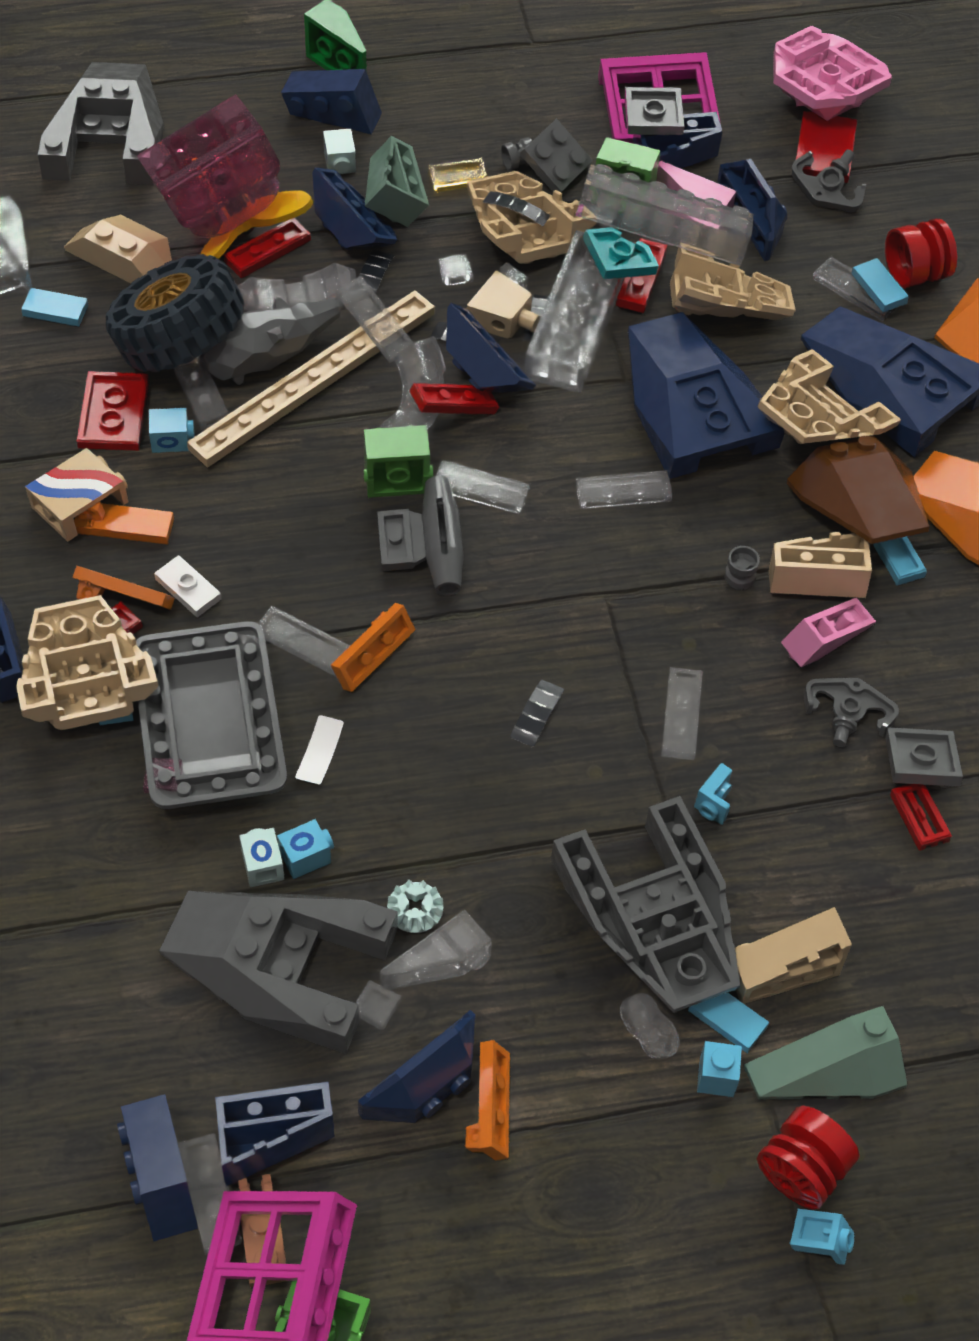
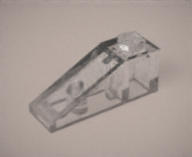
[380,909,492,991]

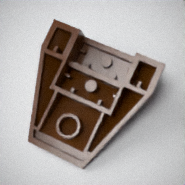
[787,435,929,544]

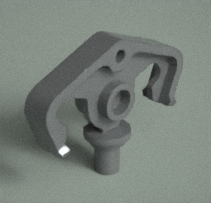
[792,149,866,213]
[804,678,899,747]

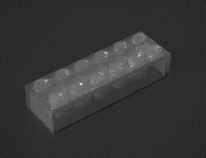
[575,164,754,266]
[524,230,625,393]

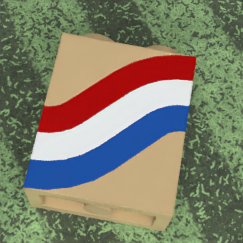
[25,448,129,542]

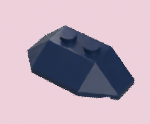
[717,159,787,262]
[312,167,397,250]
[446,303,536,393]
[358,1010,475,1123]

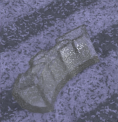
[237,263,357,311]
[380,336,446,429]

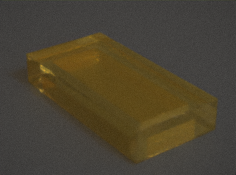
[428,158,488,192]

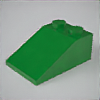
[304,0,367,72]

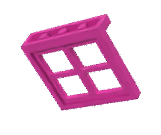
[598,52,721,144]
[187,1191,357,1341]

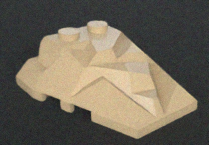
[467,171,597,264]
[670,242,795,320]
[757,349,901,444]
[16,595,158,730]

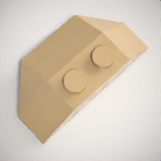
[64,215,172,283]

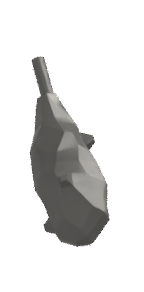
[200,285,374,385]

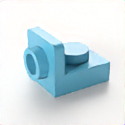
[694,763,732,825]
[790,1209,854,1264]

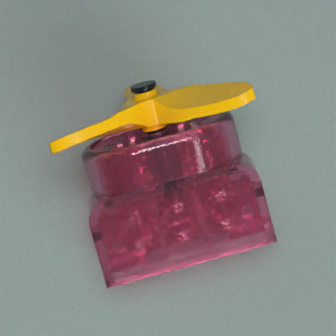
[137,94,313,259]

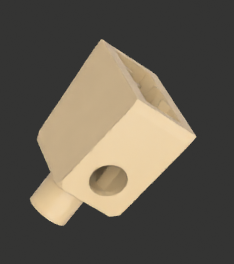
[467,271,541,339]

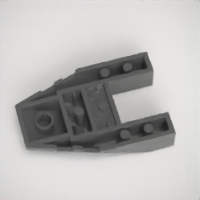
[38,62,164,185]
[551,796,740,1013]
[159,891,398,1054]

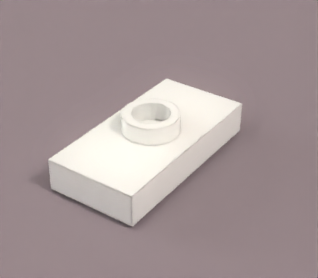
[154,555,222,617]

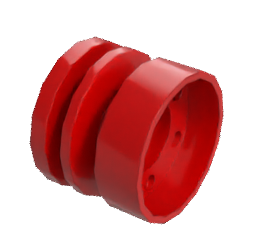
[885,218,958,288]
[757,1105,860,1210]

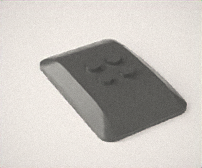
[136,621,287,809]

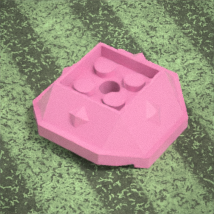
[773,26,892,121]

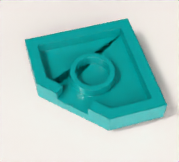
[583,227,659,279]

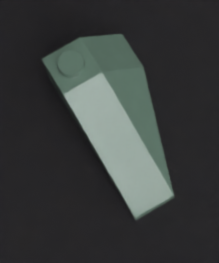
[744,1006,907,1099]

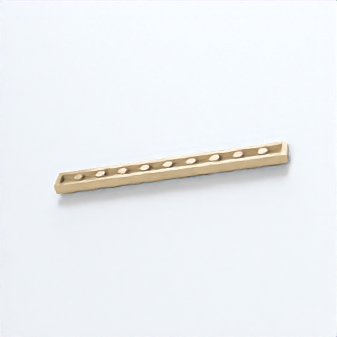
[187,290,435,468]

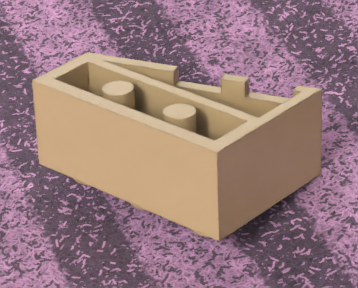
[769,532,872,598]
[735,907,852,1004]

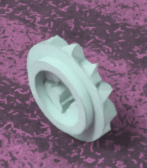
[387,880,443,933]

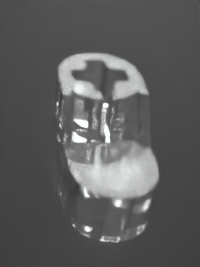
[620,993,680,1059]

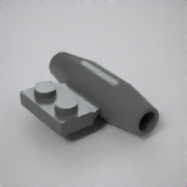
[377,476,464,596]

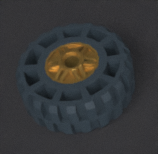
[106,254,244,372]

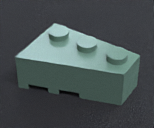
[365,136,429,227]

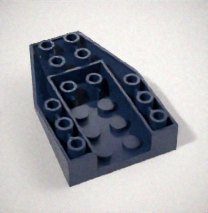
[801,306,979,457]
[628,312,785,479]

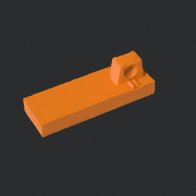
[74,501,174,545]
[72,565,175,610]
[331,603,416,692]
[465,1040,510,1161]

